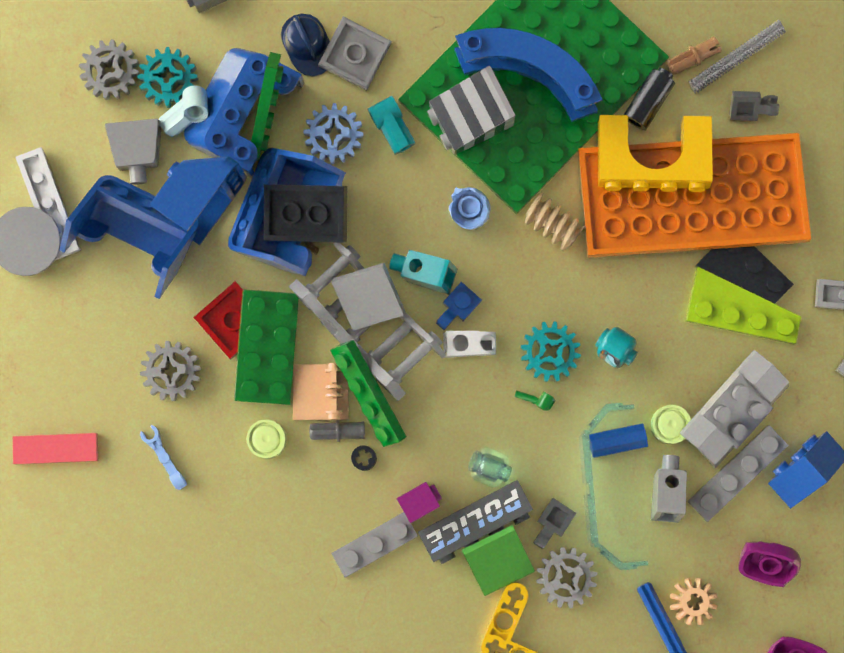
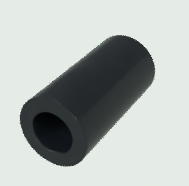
[624,68,675,131]

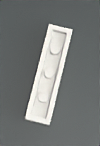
[15,147,81,260]

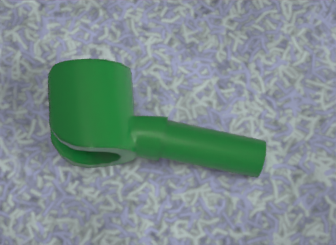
[515,391,555,411]

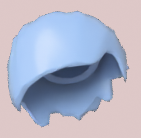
[449,187,491,230]

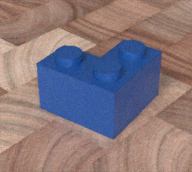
[768,431,844,509]

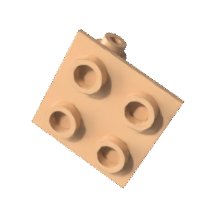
[293,363,349,420]

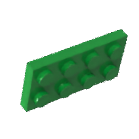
[234,289,299,405]

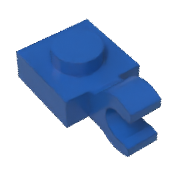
[436,282,482,330]

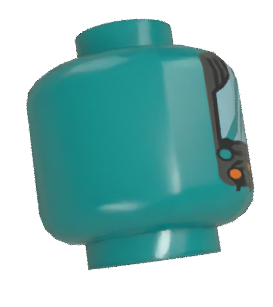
[595,327,638,368]

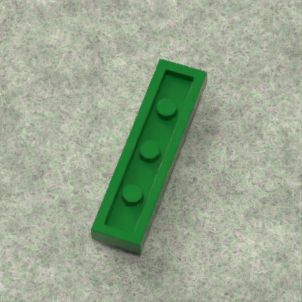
[251,52,284,161]
[330,339,407,447]

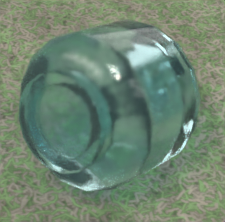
[468,447,512,488]

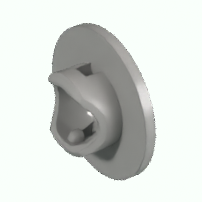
[0,207,61,276]

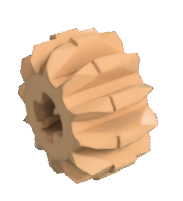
[670,578,718,625]

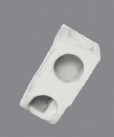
[443,331,496,358]

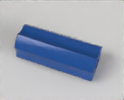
[588,423,648,458]

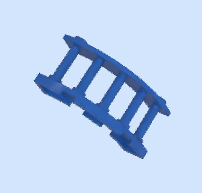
[455,28,603,122]

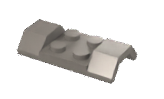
[680,350,789,469]

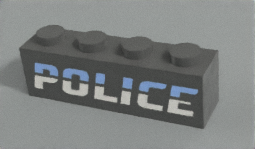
[418,480,533,564]

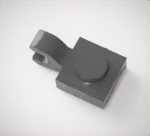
[729,91,779,121]
[533,498,576,549]

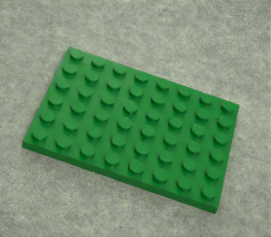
[398,0,669,215]

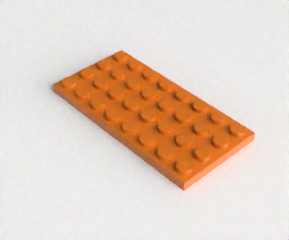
[578,133,811,258]

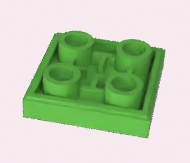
[462,525,535,596]

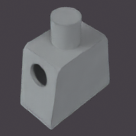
[105,119,161,185]
[651,455,687,523]

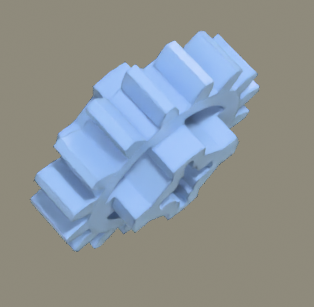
[303,103,364,164]

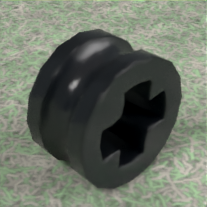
[351,445,377,471]

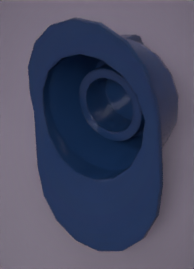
[281,13,330,76]

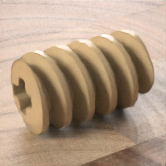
[525,192,586,251]

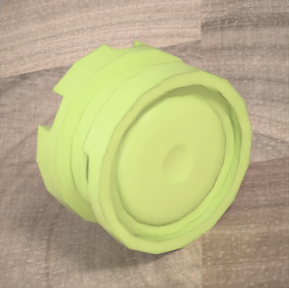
[650,405,691,444]
[246,419,287,459]

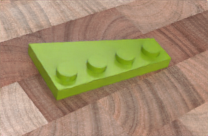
[686,267,801,344]

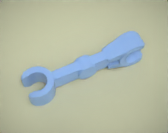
[140,425,187,490]

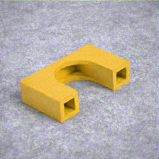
[598,115,713,192]

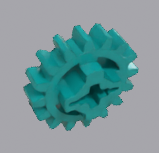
[137,47,199,108]
[520,321,581,382]

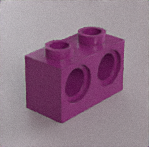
[396,482,442,523]

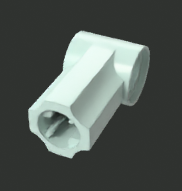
[159,86,208,137]

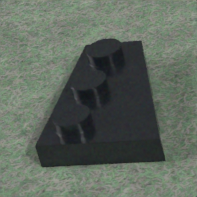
[695,246,794,304]

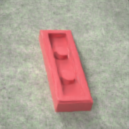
[13,433,98,464]

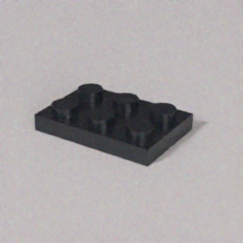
[264,184,347,243]

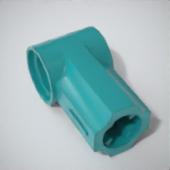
[368,96,415,155]

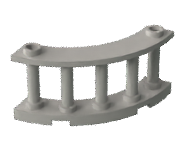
[289,242,446,401]

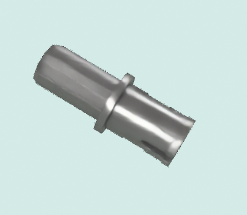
[309,420,365,442]

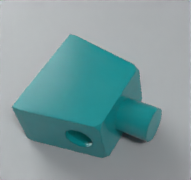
[389,250,458,295]

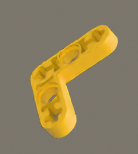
[481,582,539,653]

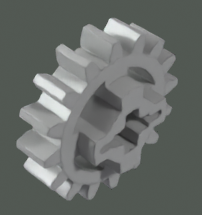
[79,39,140,100]
[140,341,202,401]
[536,547,597,608]

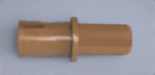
[667,36,722,74]

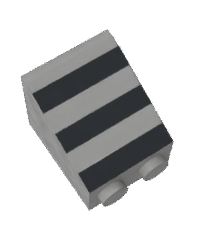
[427,66,516,155]

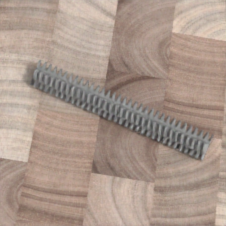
[689,20,786,94]

